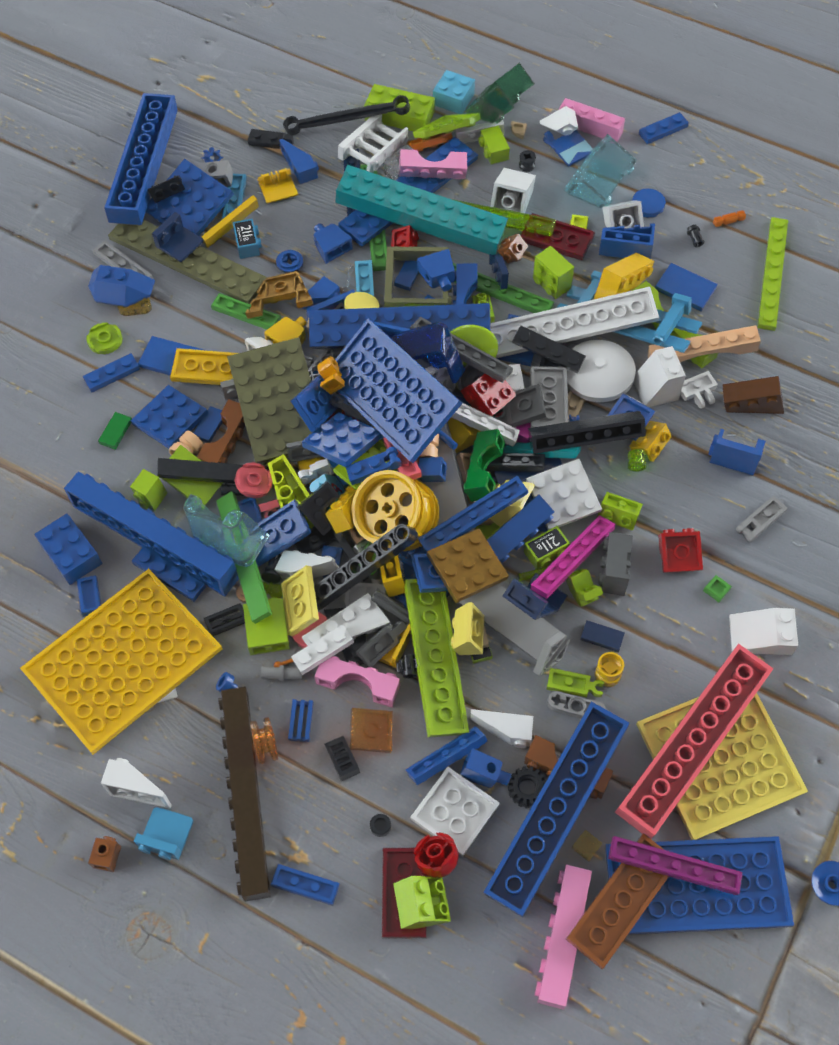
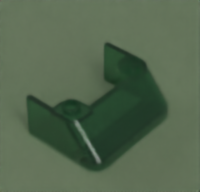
[465,62,535,124]

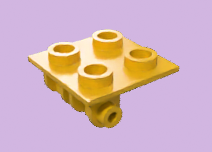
[257,168,298,204]

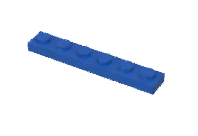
[418,476,529,552]

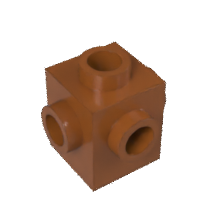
[497,234,528,263]

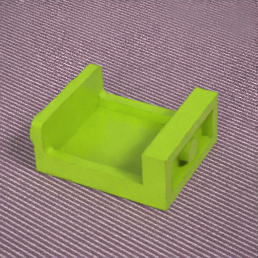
[243,597,290,656]

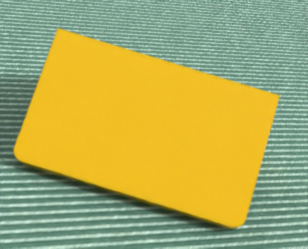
[379,624,412,668]

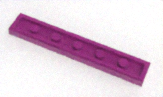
[608,836,742,895]

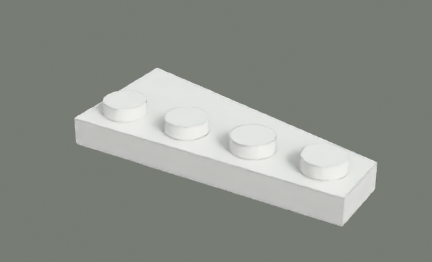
[302,593,391,646]

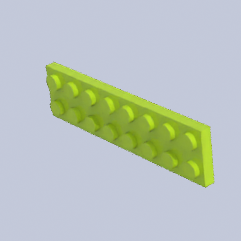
[404,579,469,738]

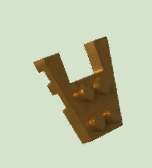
[245,271,313,319]

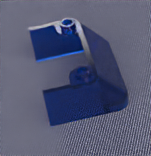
[389,322,465,384]

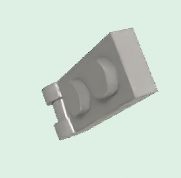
[736,496,788,543]

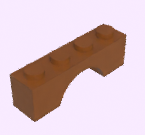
[197,399,245,463]
[524,735,613,799]

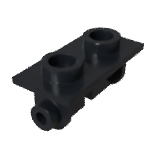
[147,175,185,203]

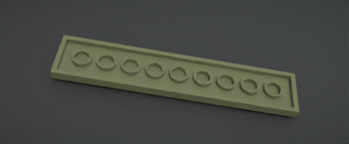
[108,220,267,304]

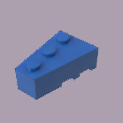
[599,223,655,259]

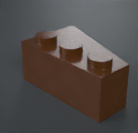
[722,376,784,414]

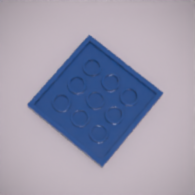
[146,159,234,236]

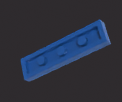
[132,546,206,602]
[406,726,488,785]

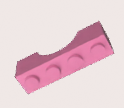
[399,149,467,179]
[314,656,400,708]

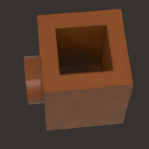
[88,836,121,872]

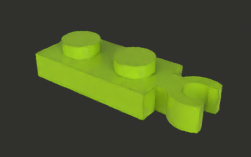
[547,668,604,698]

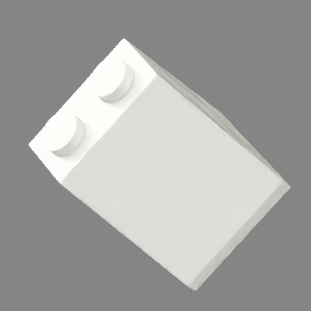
[490,168,536,221]
[633,346,686,407]

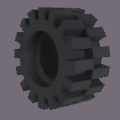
[508,766,547,808]

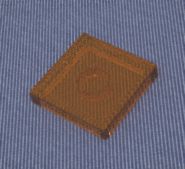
[350,708,393,753]

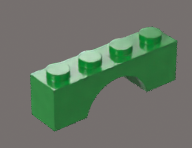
[464,429,505,502]

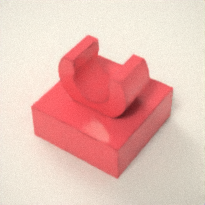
[258,499,279,518]

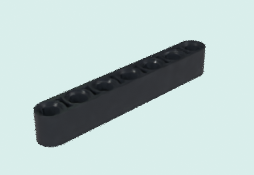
[314,524,418,611]

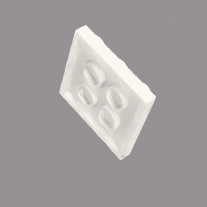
[526,459,602,530]
[410,767,500,857]

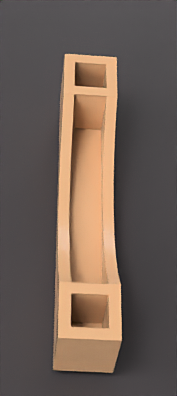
[647,325,761,362]

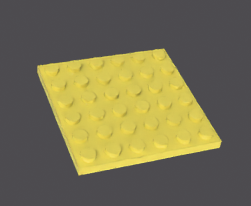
[636,693,808,840]

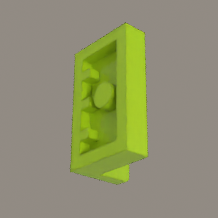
[597,492,643,530]

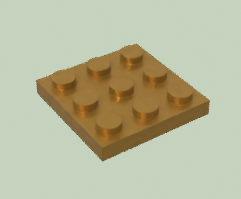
[427,528,509,603]

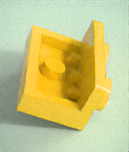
[629,421,671,462]

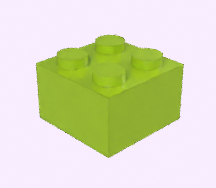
[533,246,574,299]

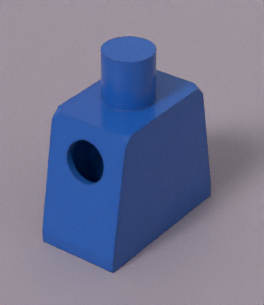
[313,223,353,264]
[417,249,455,291]
[460,748,511,788]

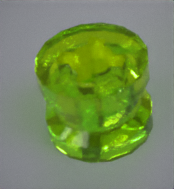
[627,449,647,472]

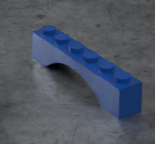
[453,263,477,305]

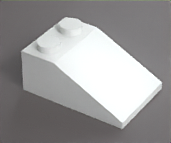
[729,608,798,655]
[101,758,172,809]

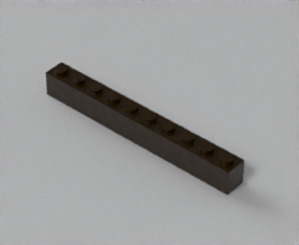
[218,687,271,902]

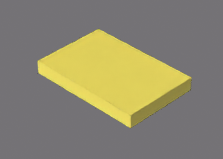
[281,565,319,636]

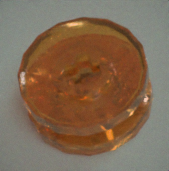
[250,717,279,764]

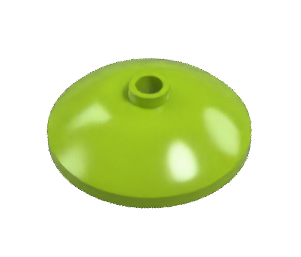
[444,325,498,368]

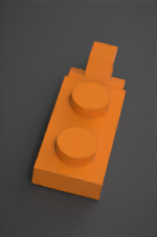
[407,132,453,152]

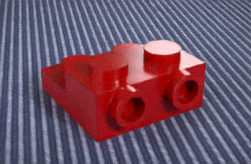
[658,528,703,573]

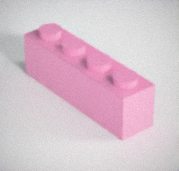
[559,98,625,143]

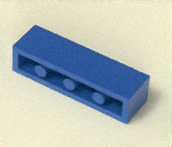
[487,494,555,564]

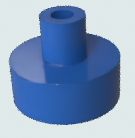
[216,672,238,692]

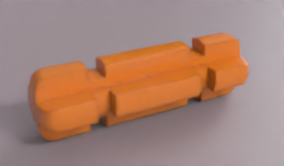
[713,210,746,227]

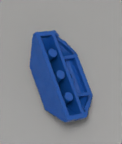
[88,265,155,307]

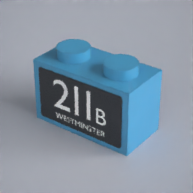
[233,219,262,259]

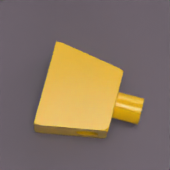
[264,316,307,346]

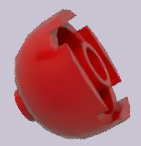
[414,832,459,878]

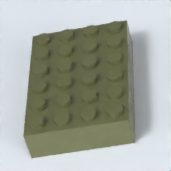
[227,337,323,465]

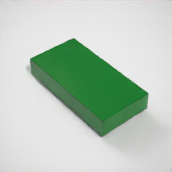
[98,412,132,450]

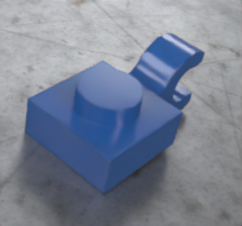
[321,545,343,579]

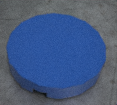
[632,188,666,218]

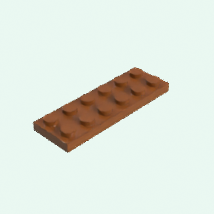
[566,833,669,969]

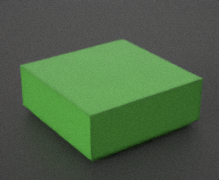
[703,575,732,602]

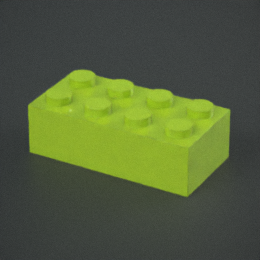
[364,84,435,131]

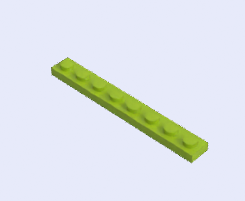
[757,217,788,331]

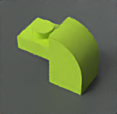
[566,568,603,607]

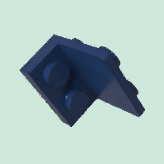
[152,212,203,262]

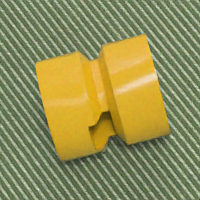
[595,652,625,687]

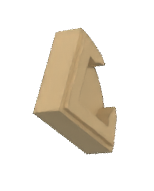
[511,121,527,139]

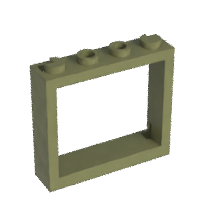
[384,247,452,307]

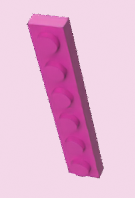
[531,515,615,599]

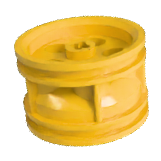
[351,470,439,551]

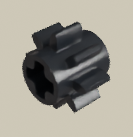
[397,654,418,678]

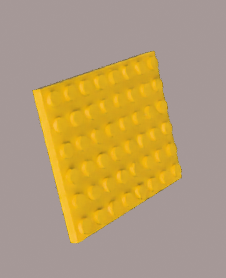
[20,568,223,755]

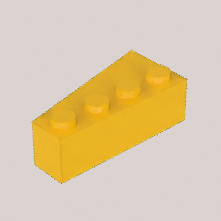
[594,252,654,299]

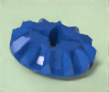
[276,250,303,274]

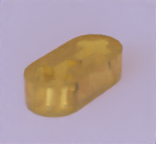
[118,298,152,316]

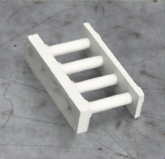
[338,114,409,173]

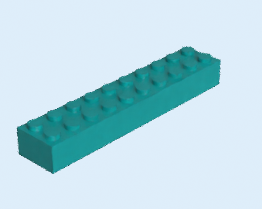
[335,165,508,255]

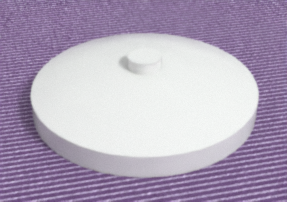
[567,340,636,402]

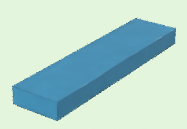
[221,174,247,229]

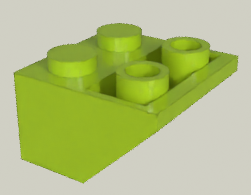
[393,876,451,929]

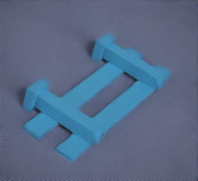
[557,271,702,353]

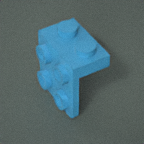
[134,807,193,860]

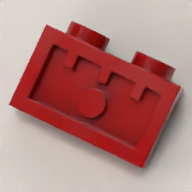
[391,225,419,261]

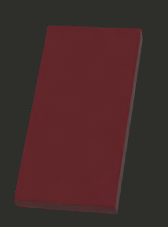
[520,213,595,261]
[382,848,427,938]

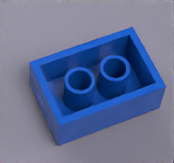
[34,513,103,585]

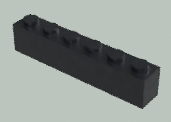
[528,411,646,454]

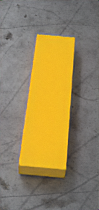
[201,195,259,248]

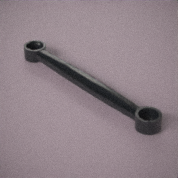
[283,95,411,135]

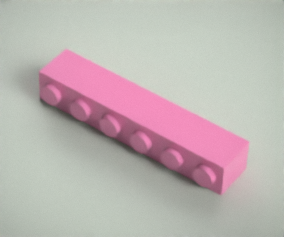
[534,865,592,1010]

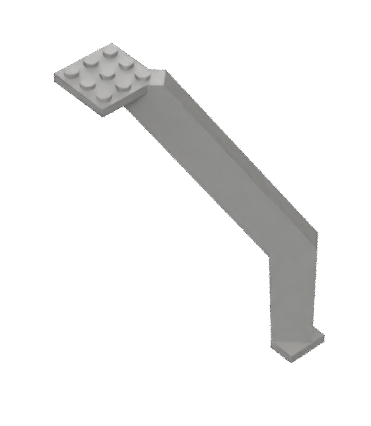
[418,357,570,676]

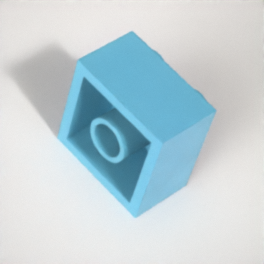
[433,70,475,114]

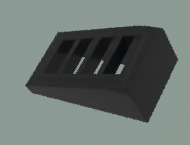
[324,736,360,781]

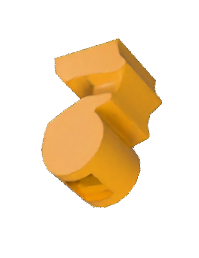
[317,356,345,394]

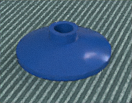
[811,861,839,906]

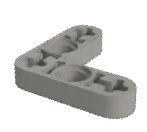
[547,691,607,719]

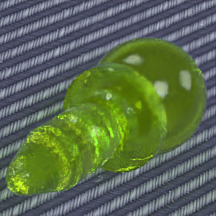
[262,581,283,598]

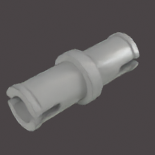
[261,665,302,681]

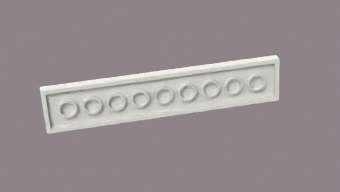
[491,287,659,358]

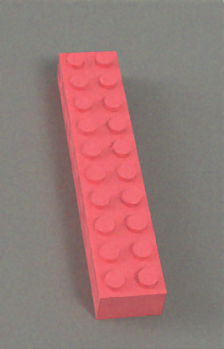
[614,643,774,839]

